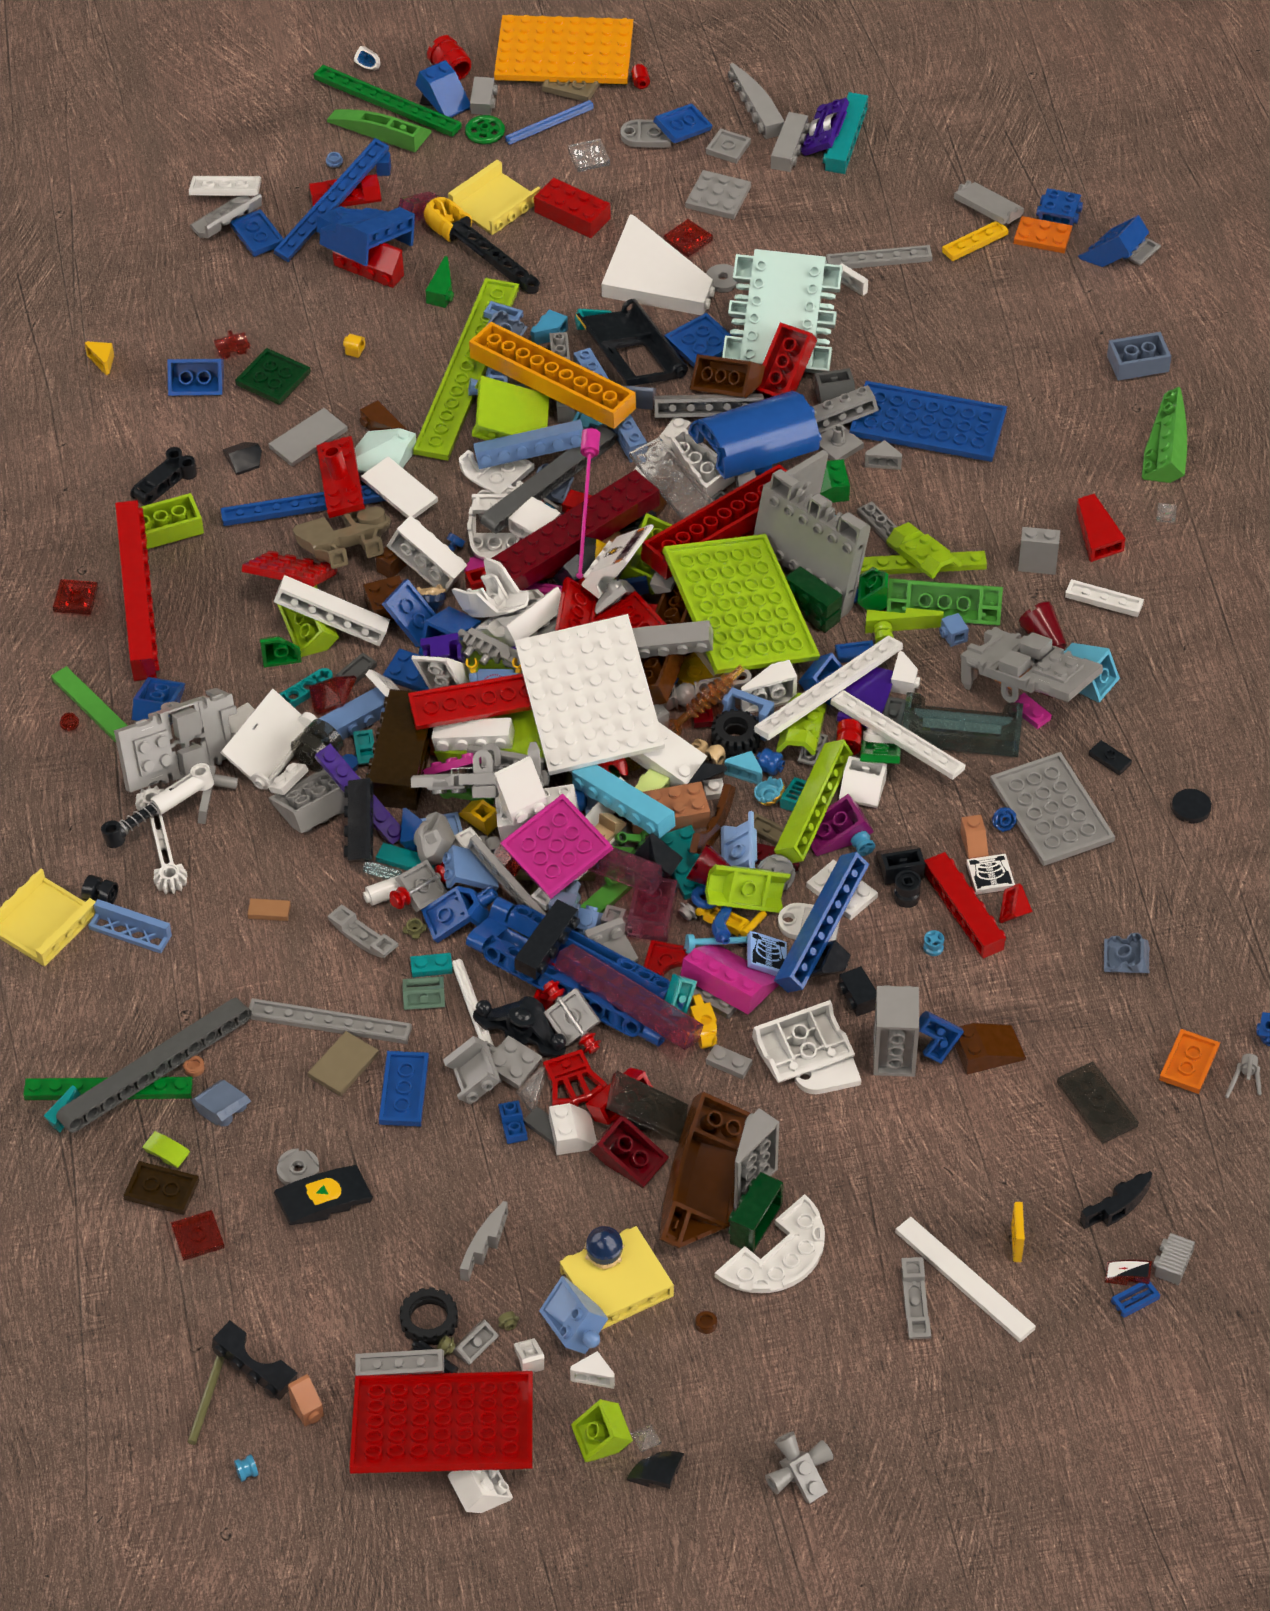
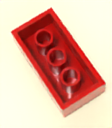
[534,178,611,238]
[754,322,818,398]

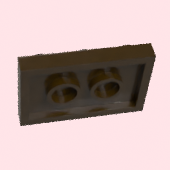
[123,1161,199,1215]

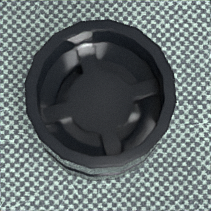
[894,870,921,908]
[81,874,119,904]

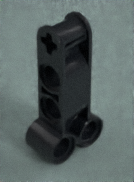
[130,447,197,506]

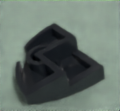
[627,1451,684,1489]

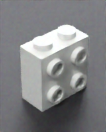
[508,497,561,539]

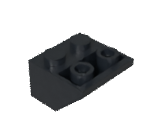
[876,845,925,885]

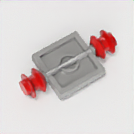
[389,860,448,912]
[542,980,601,1054]

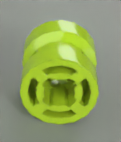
[874,621,894,644]

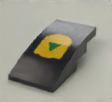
[274,1165,373,1225]

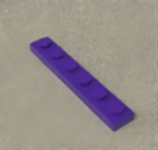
[314,744,401,845]

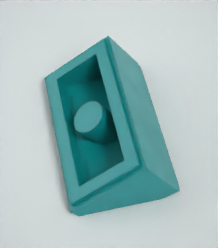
[661,974,697,1020]

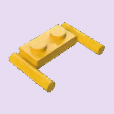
[695,899,767,936]

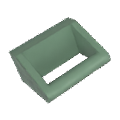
[403,976,445,1010]

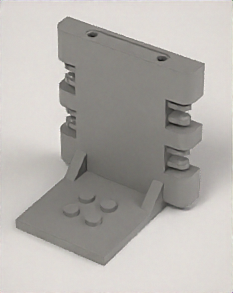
[754,450,871,619]

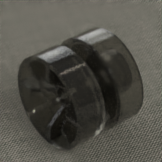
[291,719,344,772]

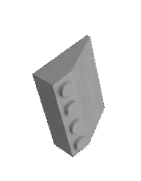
[269,768,362,833]
[734,1108,779,1210]

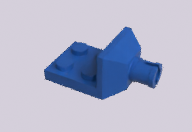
[421,885,499,943]

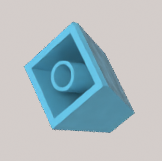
[1064,643,1120,702]

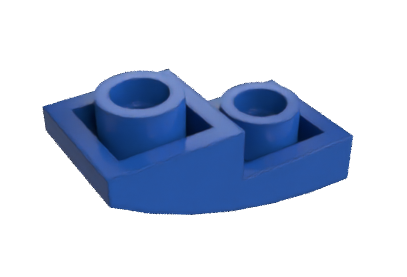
[498,1100,528,1144]

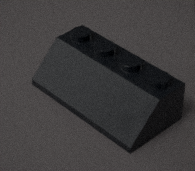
[344,778,374,862]

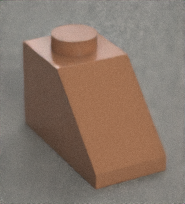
[960,815,989,859]
[288,1374,324,1426]

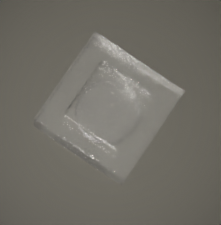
[1156,503,1177,523]

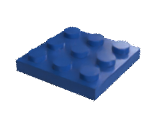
[664,312,732,367]

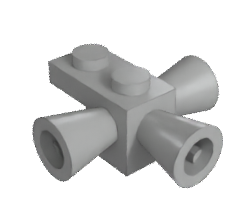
[765,1432,833,1504]

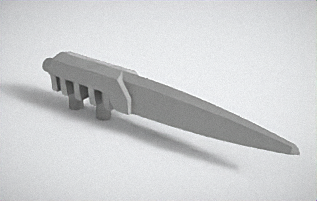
[458,627,522,673]

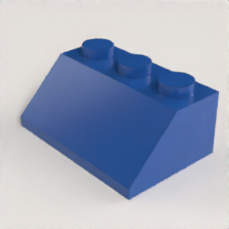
[167,359,224,396]

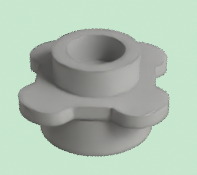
[678,902,697,921]

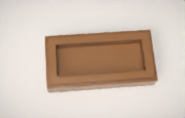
[248,898,291,921]

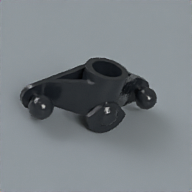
[473,996,566,1057]

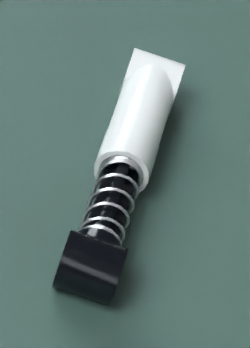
[101,763,214,848]

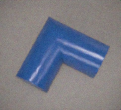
[919,1011,964,1064]

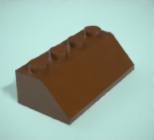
[690,354,765,398]

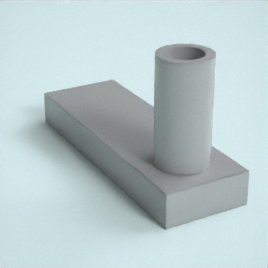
[198,765,238,824]

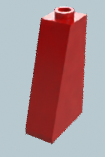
[1076,493,1126,562]

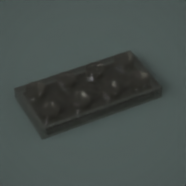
[1057,1061,1139,1144]
[606,1071,688,1142]

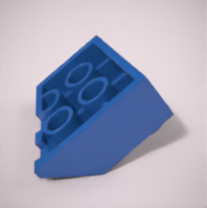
[1078,215,1149,267]

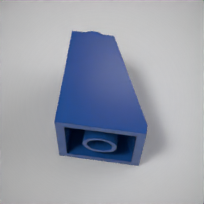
[418,606,481,656]

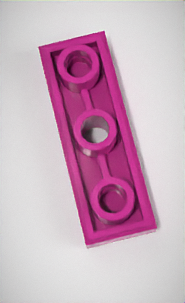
[423,753,481,774]

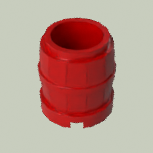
[426,35,471,80]

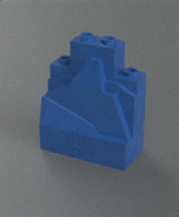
[317,206,415,266]

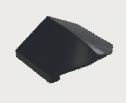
[223,442,262,476]
[689,762,727,783]

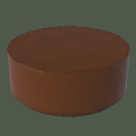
[695,1311,717,1334]

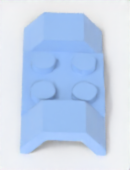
[721,811,757,868]

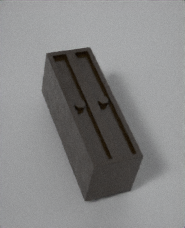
[365,689,433,811]

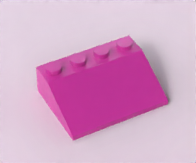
[680,945,779,1014]

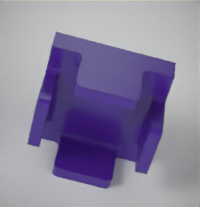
[420,633,467,664]

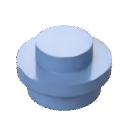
[326,152,343,168]

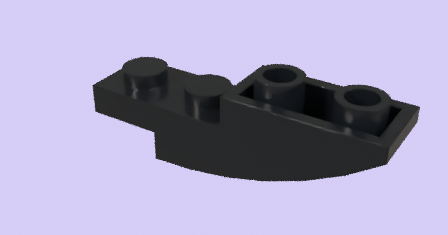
[1080,1171,1152,1229]

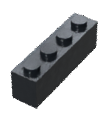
[515,899,580,980]

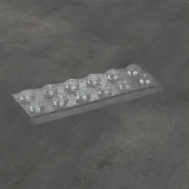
[629,437,713,520]

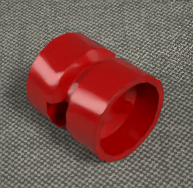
[836,719,862,755]

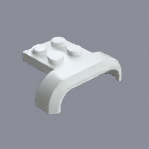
[459,450,535,494]

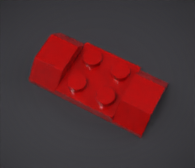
[309,174,382,208]

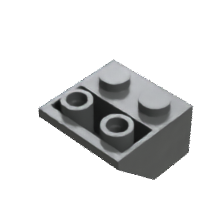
[814,368,855,404]

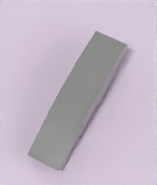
[460,1201,508,1282]

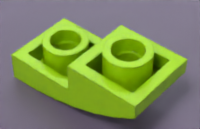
[142,1131,190,1168]

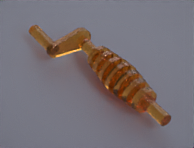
[669,665,745,736]

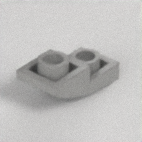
[797,733,828,766]

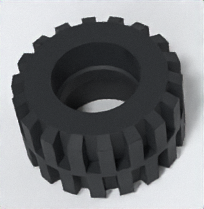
[711,709,760,760]

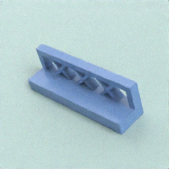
[88,899,172,953]

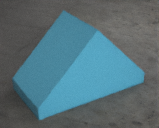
[724,751,763,785]

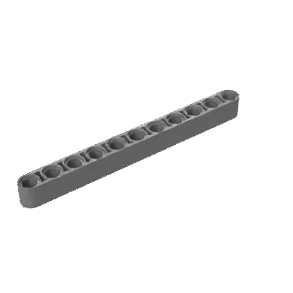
[480,425,618,534]
[56,998,252,1133]

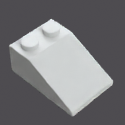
[411,655,470,689]
[741,660,797,713]
[494,756,548,826]

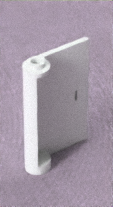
[220,689,317,789]

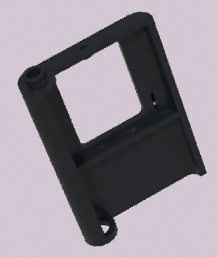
[576,299,688,386]

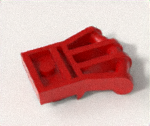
[543,1049,608,1107]

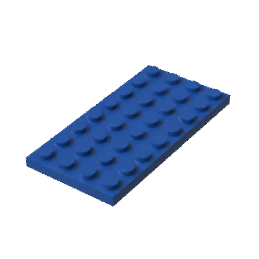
[849,381,1007,462]

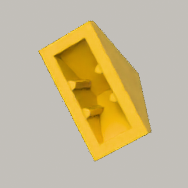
[85,341,114,375]

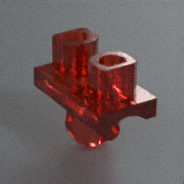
[214,330,250,359]

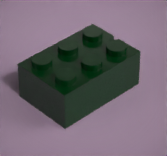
[785,566,843,633]
[728,1172,783,1253]

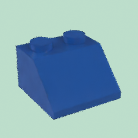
[798,653,844,707]

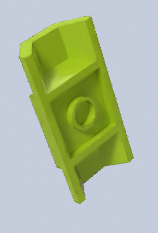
[886,522,962,579]
[776,693,827,755]
[705,864,791,913]

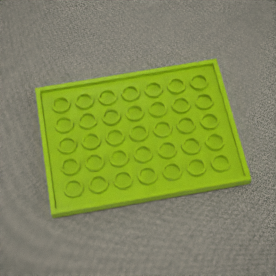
[662,534,820,674]

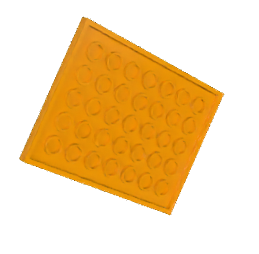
[494,15,633,84]

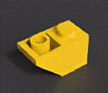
[458,800,497,836]

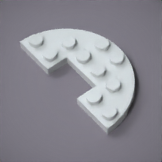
[715,1194,825,1293]

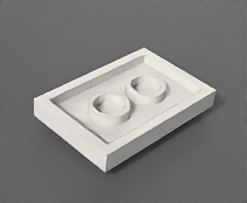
[806,859,878,920]

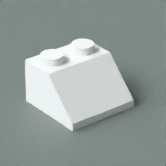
[549,1103,597,1155]

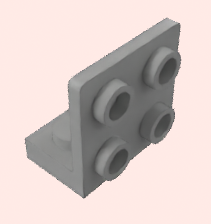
[584,917,638,962]

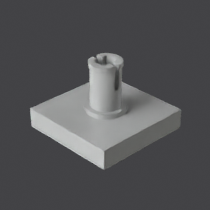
[819,424,864,460]

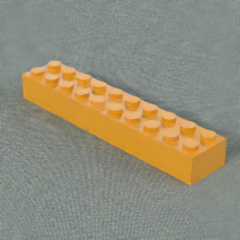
[469,322,636,429]

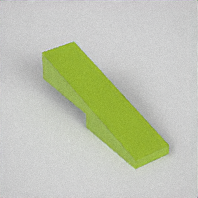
[865,608,944,634]

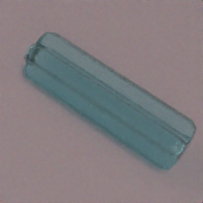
[363,861,402,879]

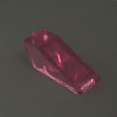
[398,191,440,222]

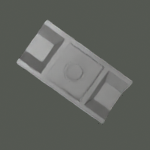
[190,194,262,238]

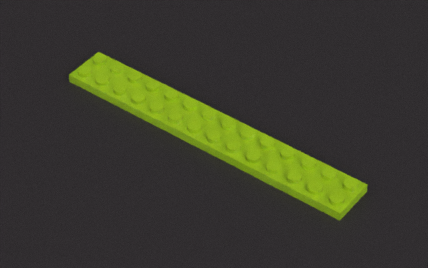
[413,278,519,461]

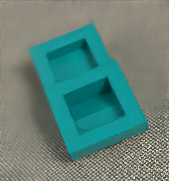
[353,729,374,765]

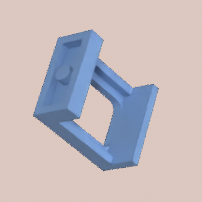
[722,687,774,741]

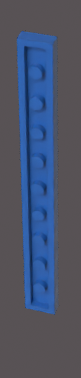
[274,138,389,262]
[220,485,386,526]

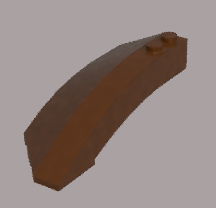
[659,1091,751,1249]

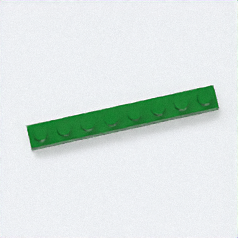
[23,1077,193,1100]

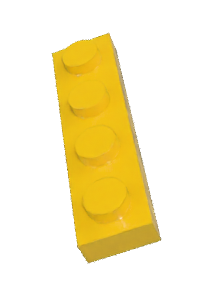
[942,221,1009,262]

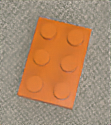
[1014,216,1072,254]
[1159,1029,1220,1094]

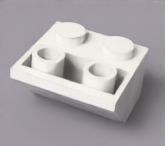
[839,756,887,808]
[447,1470,513,1513]

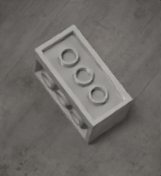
[873,985,919,1077]

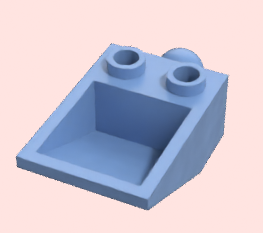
[539,1276,608,1354]

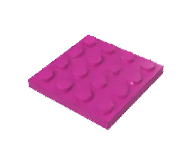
[500,794,613,899]

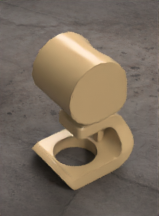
[691,739,726,765]

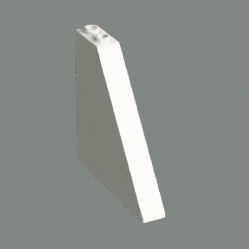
[601,214,715,315]

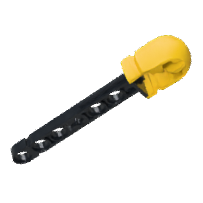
[424,197,540,294]

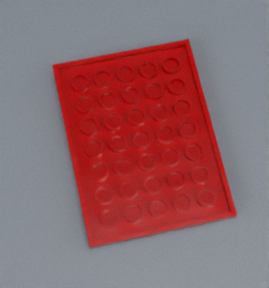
[349,1371,533,1474]

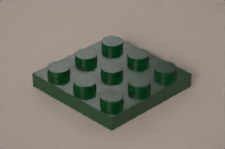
[235,348,311,405]

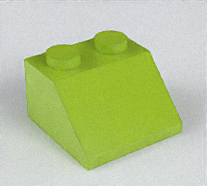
[571,1399,633,1462]

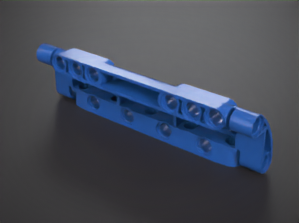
[466,897,686,1047]

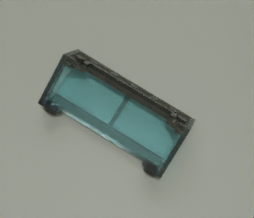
[903,692,1023,757]

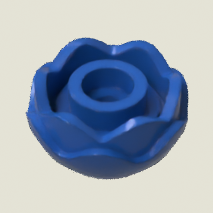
[992,807,1016,832]

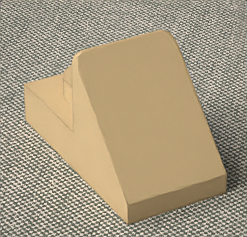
[595,813,626,842]

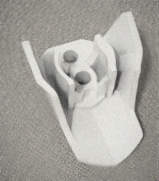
[452,557,530,617]

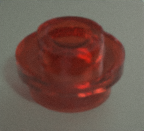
[60,712,79,731]

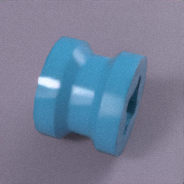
[851,831,875,856]
[923,930,944,956]
[234,1454,259,1482]

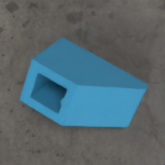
[530,309,568,344]

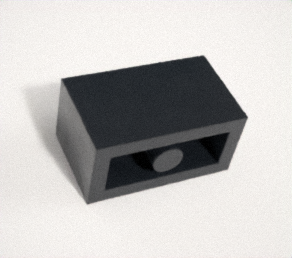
[837,966,876,1017]

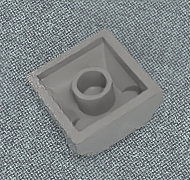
[595,579,635,614]

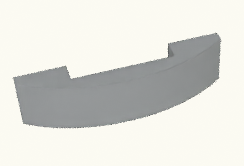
[327,904,399,958]
[901,1257,931,1339]

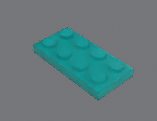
[660,825,702,900]

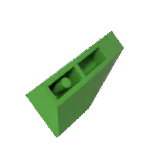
[327,109,432,153]
[1142,387,1187,483]

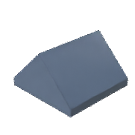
[621,385,656,410]

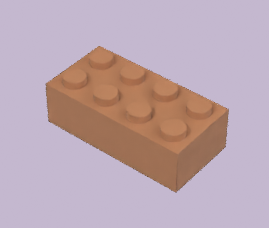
[627,781,710,838]

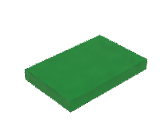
[860,740,901,764]

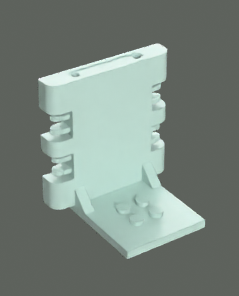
[722,249,843,373]

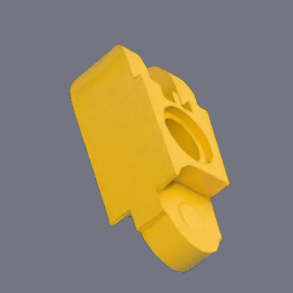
[689,993,717,1049]

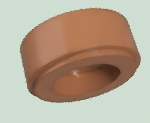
[183,1056,205,1077]

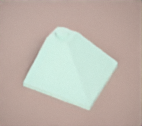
[355,428,416,473]

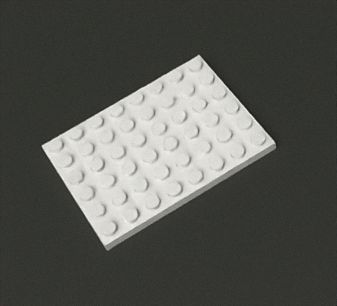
[515,614,665,776]

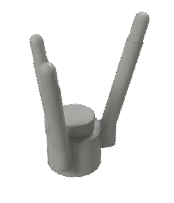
[1225,1053,1262,1098]

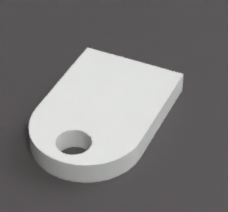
[778,903,840,942]
[794,1056,861,1094]

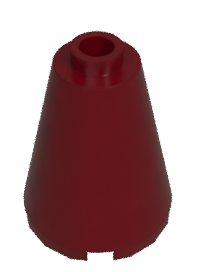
[1019,601,1067,651]
[687,844,731,886]

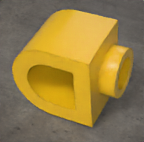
[343,334,366,358]

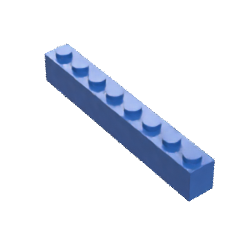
[774,852,869,993]

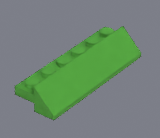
[887,578,1003,625]

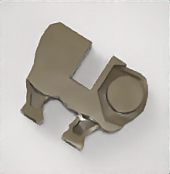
[293,507,391,569]

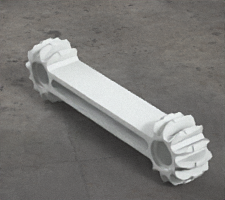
[135,785,188,894]

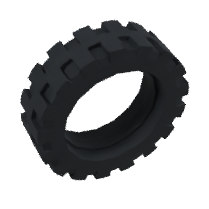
[399,1287,458,1346]

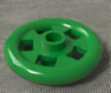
[465,115,505,144]

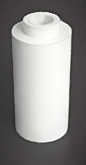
[363,875,400,906]

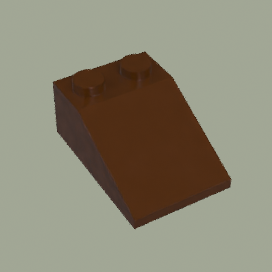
[954,1023,1026,1075]

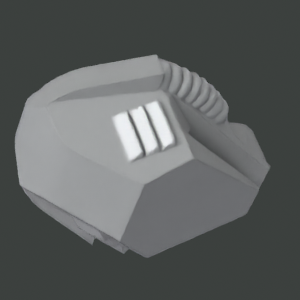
[414,811,455,866]

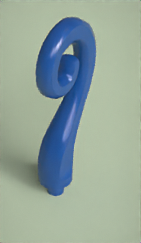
[691,885,732,945]

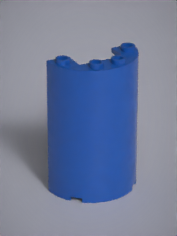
[688,391,822,479]

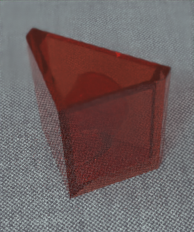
[309,676,357,715]

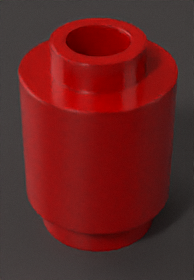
[631,64,650,89]

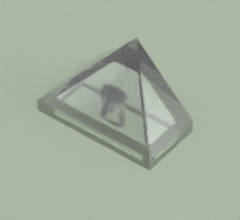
[516,1067,545,1112]

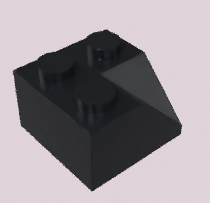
[625,833,683,887]

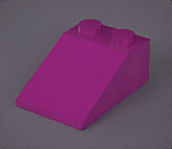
[811,794,874,856]

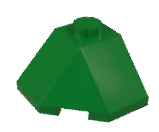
[858,567,888,611]
[260,636,302,668]

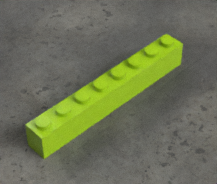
[774,739,853,863]

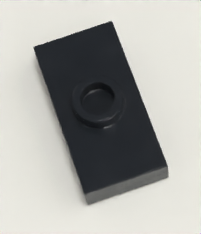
[1089,740,1132,775]

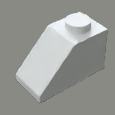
[890,651,920,696]

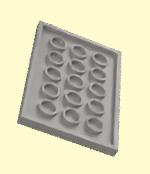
[990,752,1115,866]

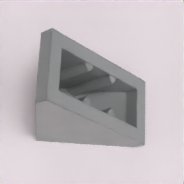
[865,440,902,470]

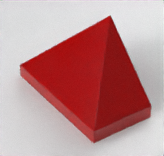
[999,883,1032,923]

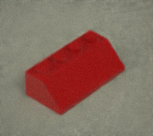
[332,243,404,288]

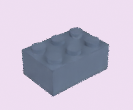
[1107,332,1171,381]

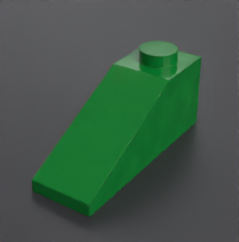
[425,256,454,308]

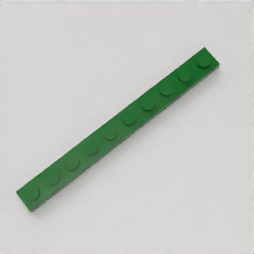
[314,65,462,137]

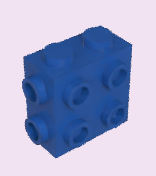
[1036,188,1083,229]

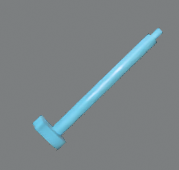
[684,934,747,954]

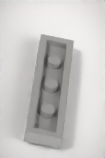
[355,1349,444,1376]

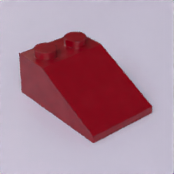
[589,1114,669,1188]

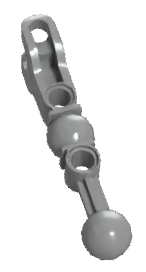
[662,668,752,710]

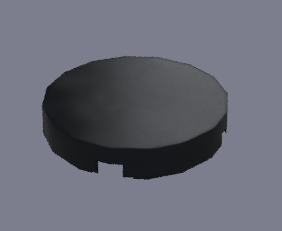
[1171,788,1212,824]

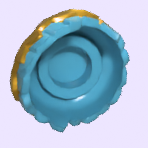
[754,776,785,806]

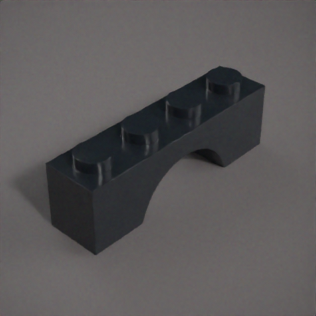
[212,1320,298,1401]

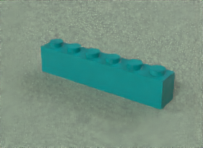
[823,92,868,174]

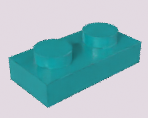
[410,953,453,978]

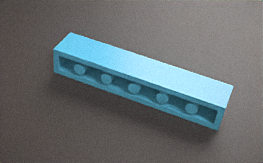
[572,765,676,839]

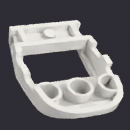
[467,494,520,559]

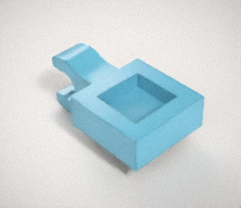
[573,411,607,429]

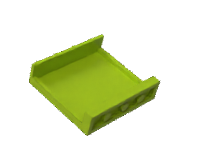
[472,375,549,440]

